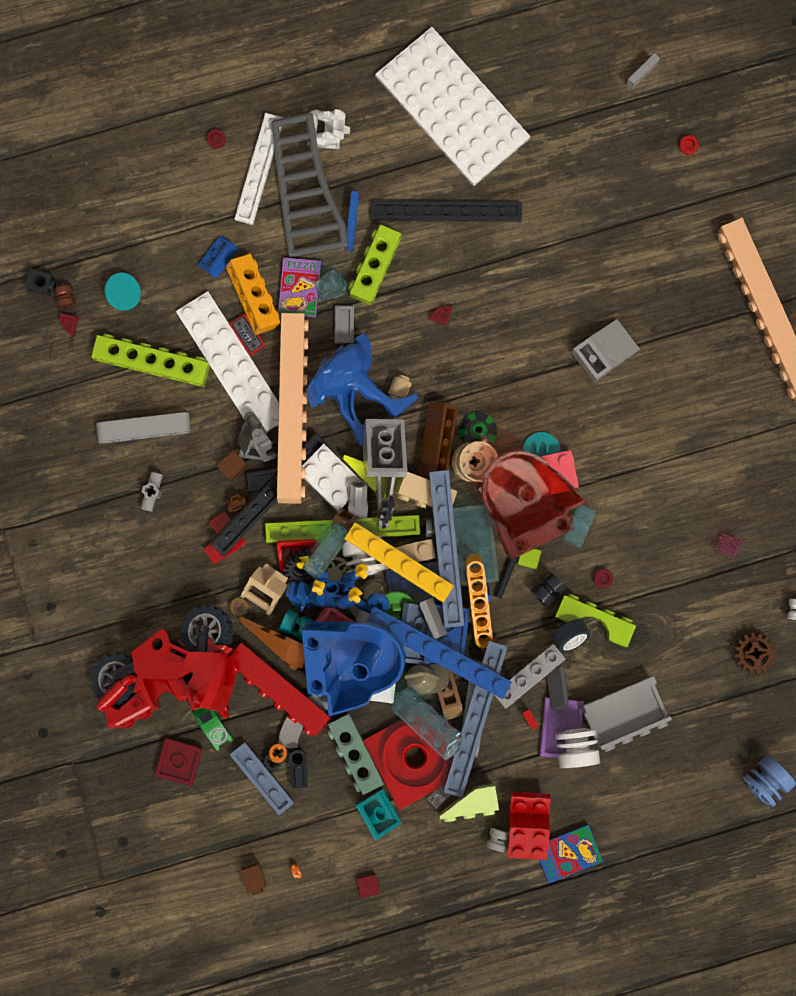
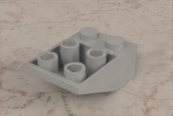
[572,319,640,383]

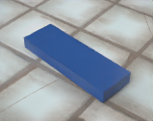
[345,191,359,252]

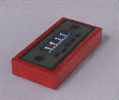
[229,314,266,356]

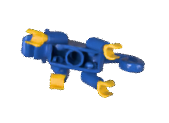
[286,556,390,613]

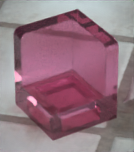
[715,533,743,559]

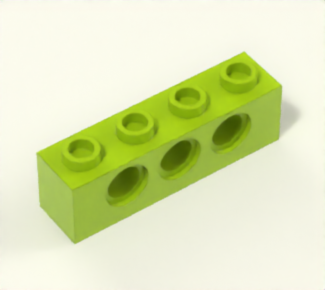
[348,225,401,306]

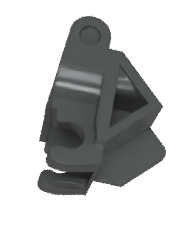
[237,412,277,462]

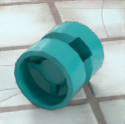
[279,609,314,642]

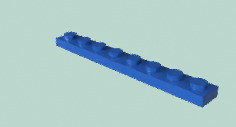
[366,607,512,699]

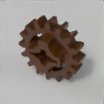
[733,633,777,675]

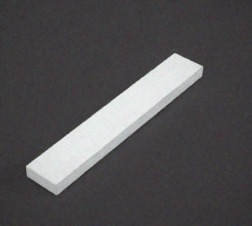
[234,113,283,225]

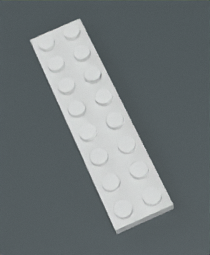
[176,292,279,432]

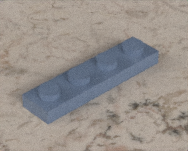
[230,742,294,815]

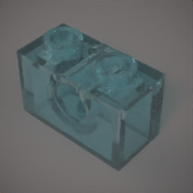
[562,504,596,548]

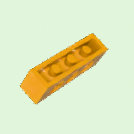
[226,254,280,335]

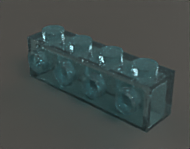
[392,686,463,760]

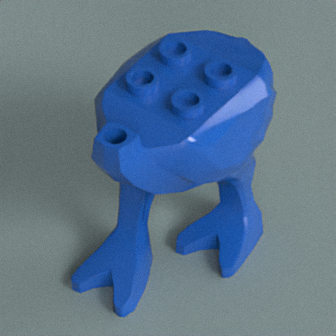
[306,333,419,447]

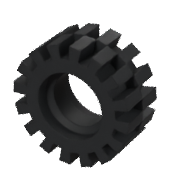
[285,548,320,584]

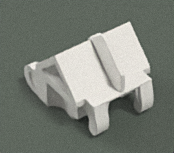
[307,109,350,149]

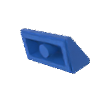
[198,236,238,278]

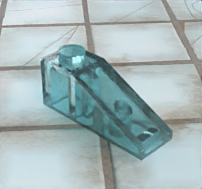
[302,521,349,580]

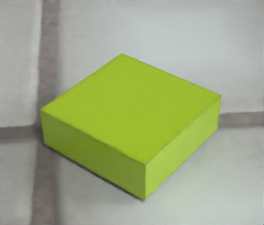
[518,546,541,569]

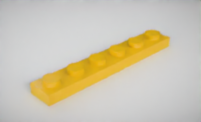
[344,523,454,603]

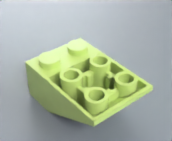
[439,784,499,822]

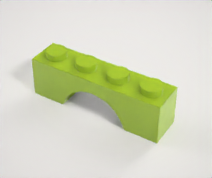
[554,594,636,648]

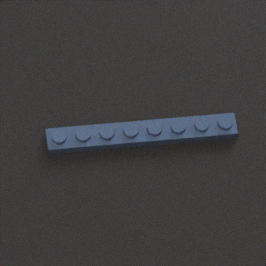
[429,470,464,628]
[443,641,507,798]

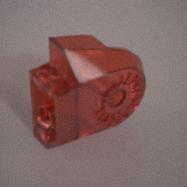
[481,450,588,560]

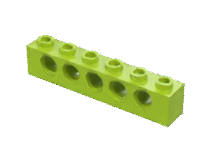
[91,334,210,387]

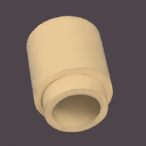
[387,375,412,399]

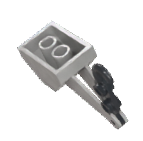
[363,419,407,529]

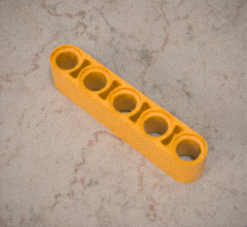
[465,554,493,648]

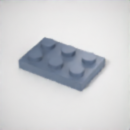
[402,603,430,665]

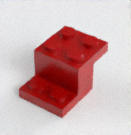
[507,792,551,860]

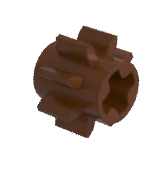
[228,494,249,516]

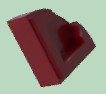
[429,305,452,325]
[59,313,79,336]

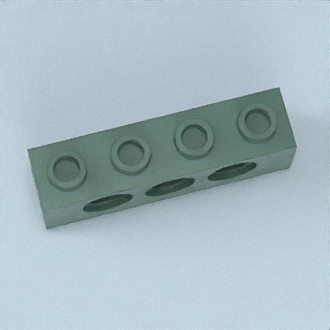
[327,714,384,795]

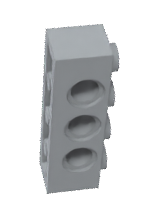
[493,644,565,709]

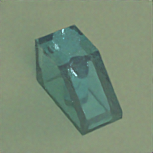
[314,270,347,301]

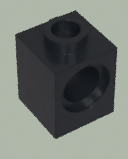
[25,269,56,296]

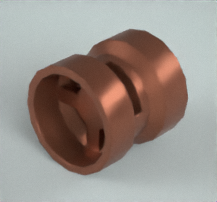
[54,285,76,309]

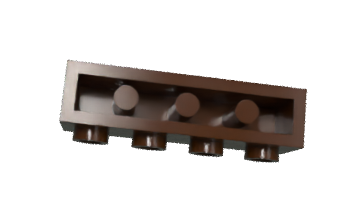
[417,402,458,480]

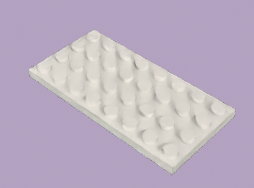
[375,27,530,186]

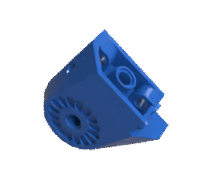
[302,622,406,716]

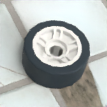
[552,619,591,653]

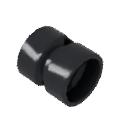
[530,571,567,608]

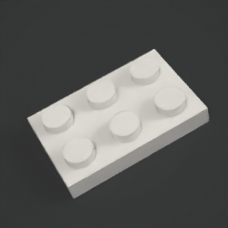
[302,444,360,512]

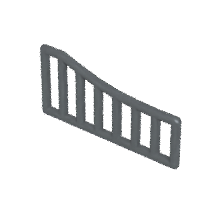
[271,112,348,257]

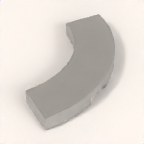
[278,694,328,748]

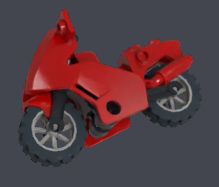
[90,605,235,729]

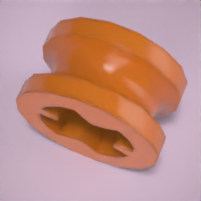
[269,744,287,763]

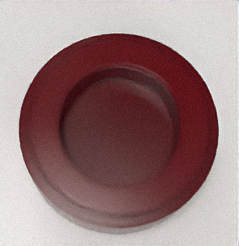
[207,129,226,149]
[593,569,613,589]

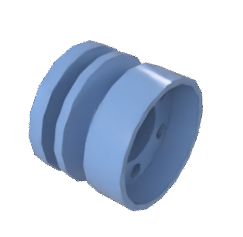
[743,755,796,808]

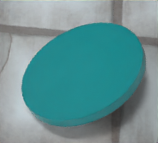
[104,273,141,311]
[522,432,561,469]

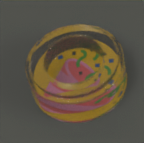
[229,597,249,617]

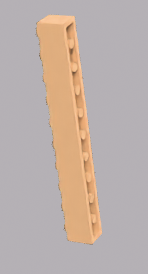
[718,218,796,402]
[277,313,309,503]

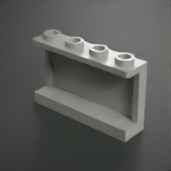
[580,676,672,752]

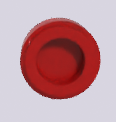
[679,135,699,155]

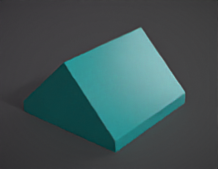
[356,789,402,841]

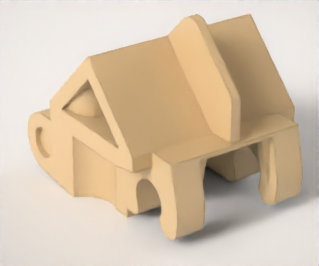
[240,563,289,615]

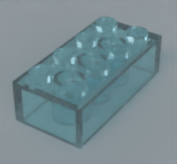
[453,504,499,586]

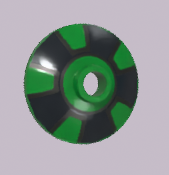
[459,412,497,445]

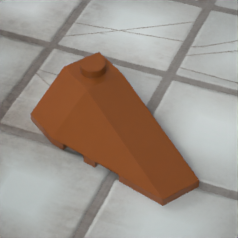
[238,616,305,671]

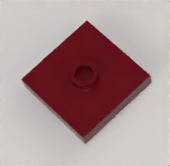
[154,738,203,786]

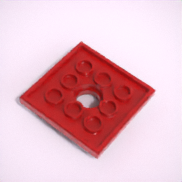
[363,704,456,810]

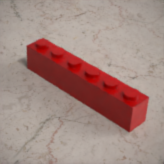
[230,643,332,736]

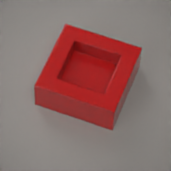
[521,709,539,730]

